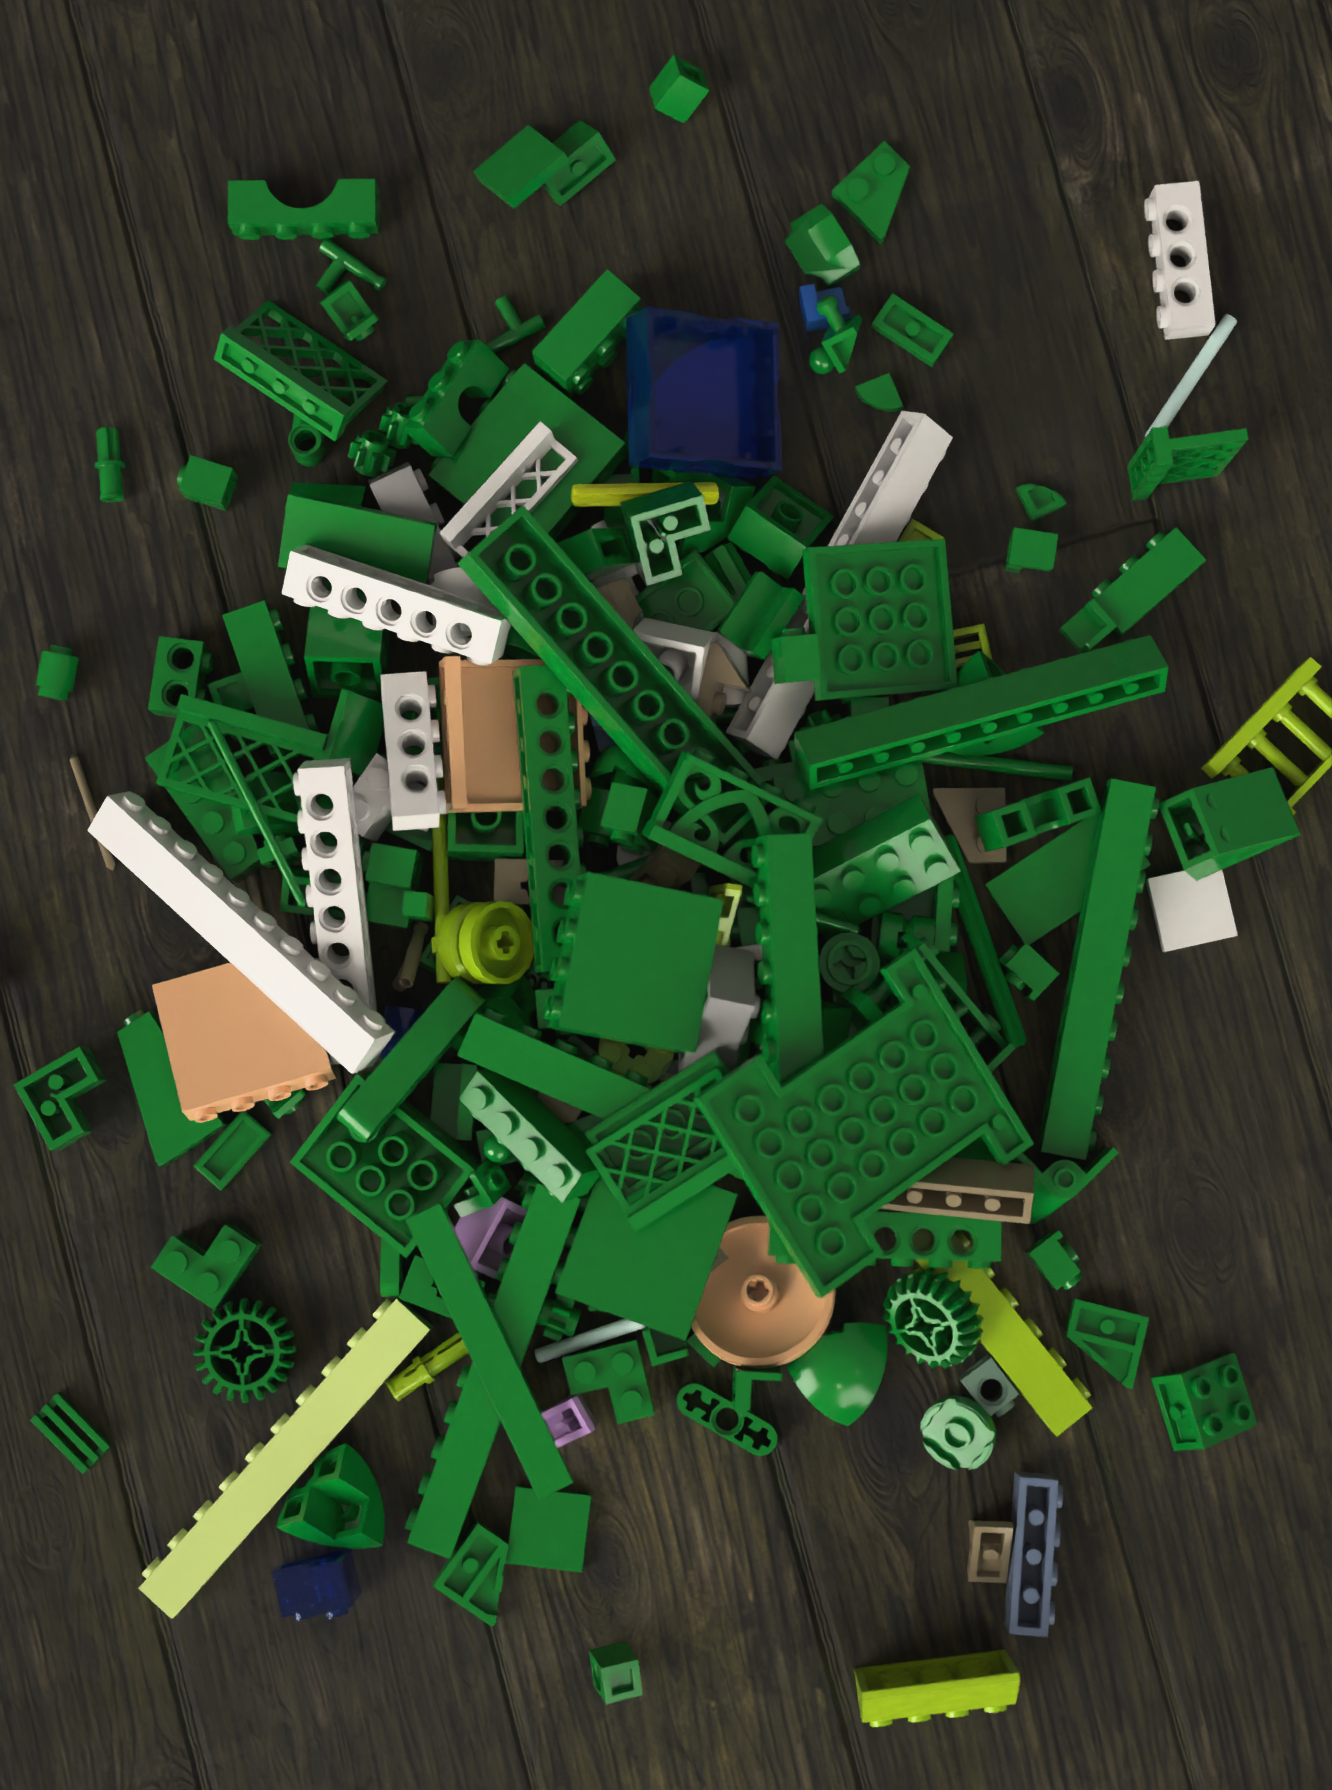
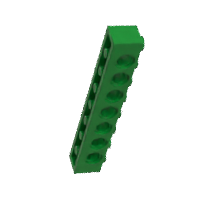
[512,665,586,973]

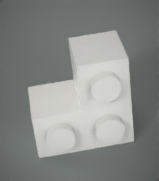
[353,753,429,842]

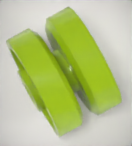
[438,901,534,984]

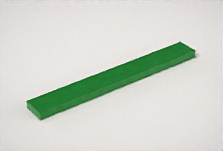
[405,1201,574,1499]

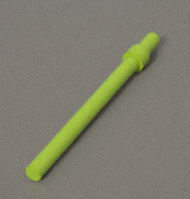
[431,759,452,984]

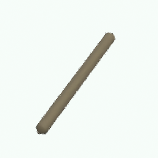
[70,754,116,871]

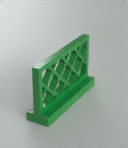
[214,300,388,441]
[1127,426,1248,501]
[156,694,328,824]
[586,1067,736,1232]

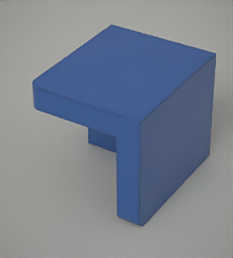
[798,284,851,333]

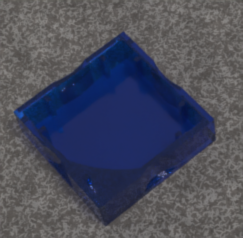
[626,307,782,479]

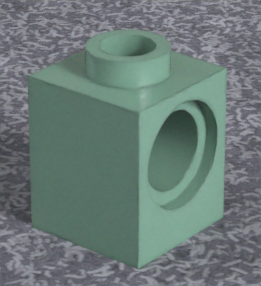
[957,1354,1019,1417]

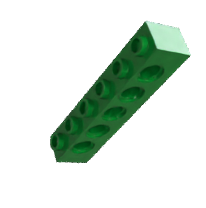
[767,1211,1002,1269]

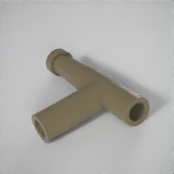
[392,922,429,992]

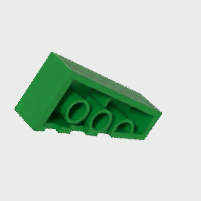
[145,725,263,883]

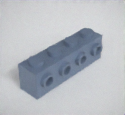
[1004,1471,1063,1637]

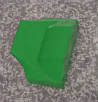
[785,204,860,287]
[231,772,302,837]

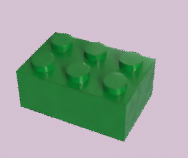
[532,269,642,399]

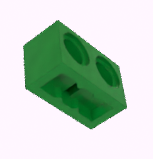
[148,636,214,718]

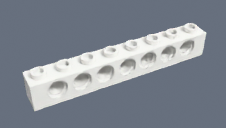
[293,758,378,1065]

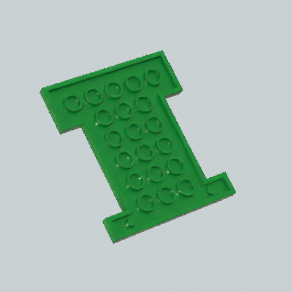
[693,948,1034,1298]

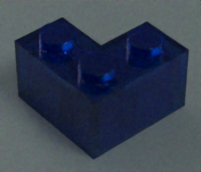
[272,1548,361,1621]

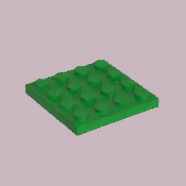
[802,539,958,701]

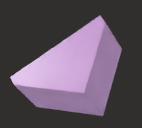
[542,1394,597,1447]

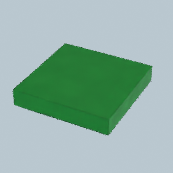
[473,125,570,209]
[506,1485,592,1573]

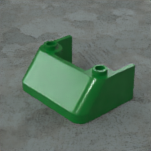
[955,1043,1119,1224]

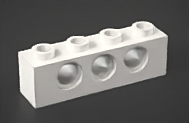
[1144,181,1216,340]
[380,671,446,831]

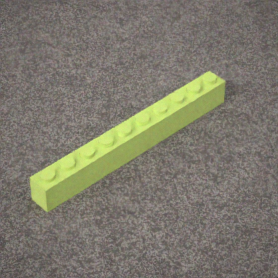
[139,1297,433,1619]

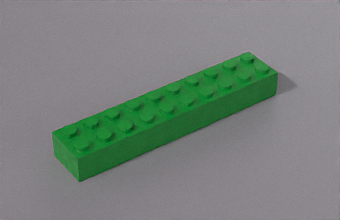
[457,505,768,847]

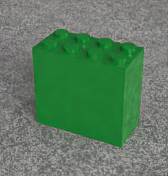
[543,872,724,1054]

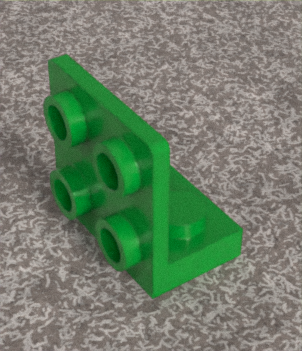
[1151,1353,1257,1451]

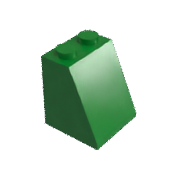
[304,582,389,700]

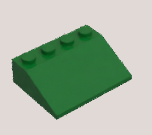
[289,1070,482,1258]

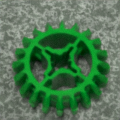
[882,1267,984,1369]
[193,1298,297,1403]

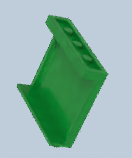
[429,363,629,541]
[551,1159,738,1341]

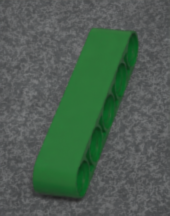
[336,976,487,1143]

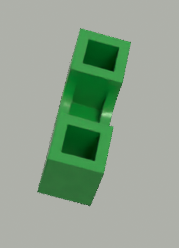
[402,340,509,457]
[974,777,1102,852]

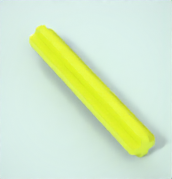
[571,482,719,507]

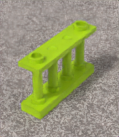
[1201,657,1332,816]

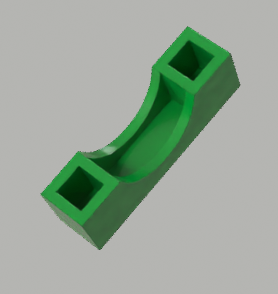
[228,179,379,240]

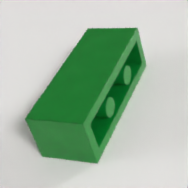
[1091,527,1206,640]

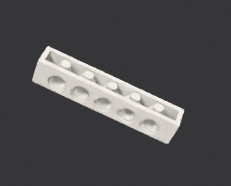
[282,544,511,665]

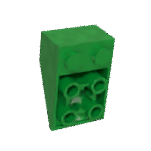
[1159,767,1301,881]

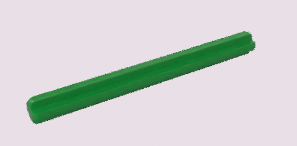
[945,834,1027,1047]

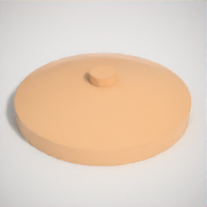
[691,1216,835,1369]

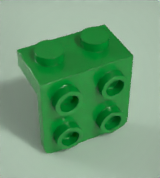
[871,876,960,954]

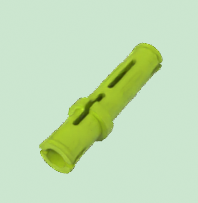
[385,1332,468,1402]

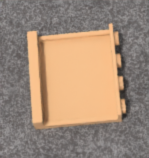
[438,656,592,813]
[152,962,337,1122]

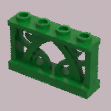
[641,749,823,888]

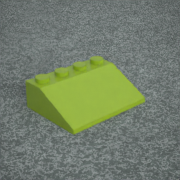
[854,1649,1020,1727]

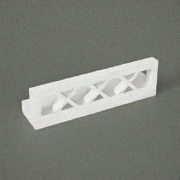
[440,421,578,558]

